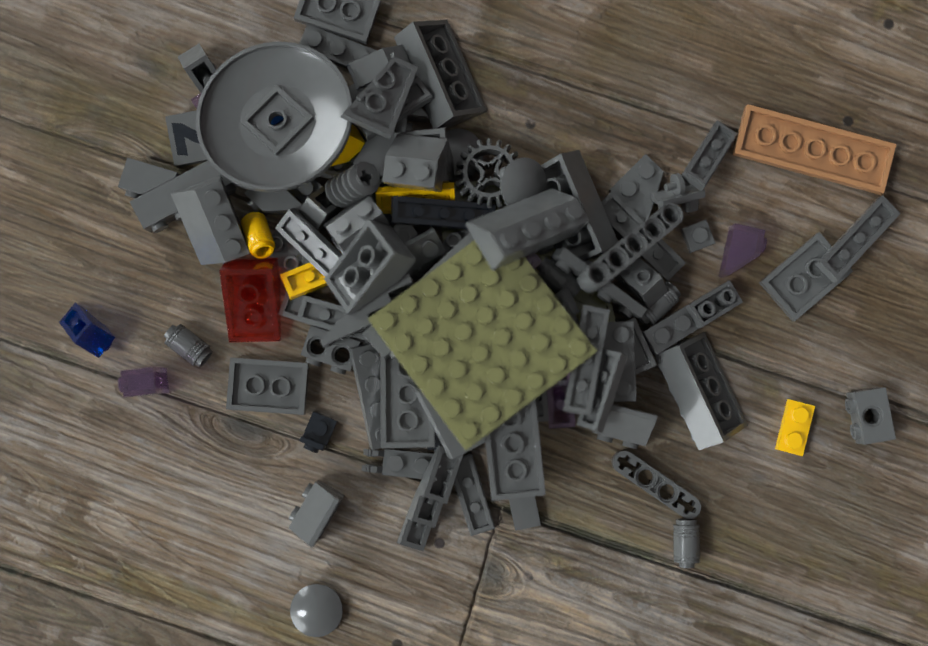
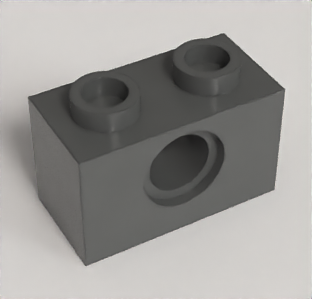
[845,387,896,445]

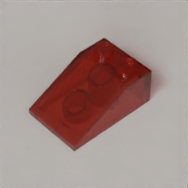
[219,258,281,343]

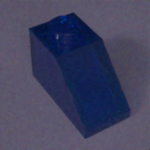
[59,302,115,358]

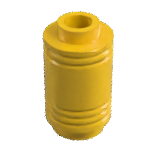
[241,212,275,259]

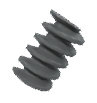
[325,162,380,208]

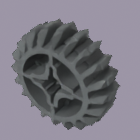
[454,138,518,208]

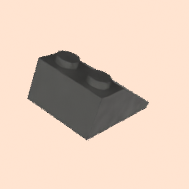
[324,219,416,315]

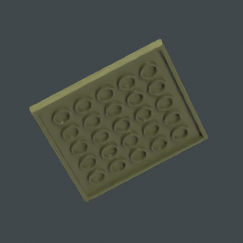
[368,240,597,451]

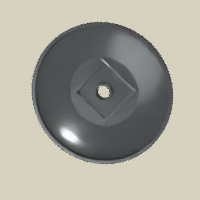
[196,42,353,192]

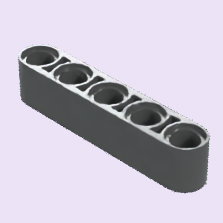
[578,203,683,293]

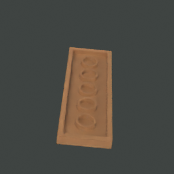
[732,104,896,195]

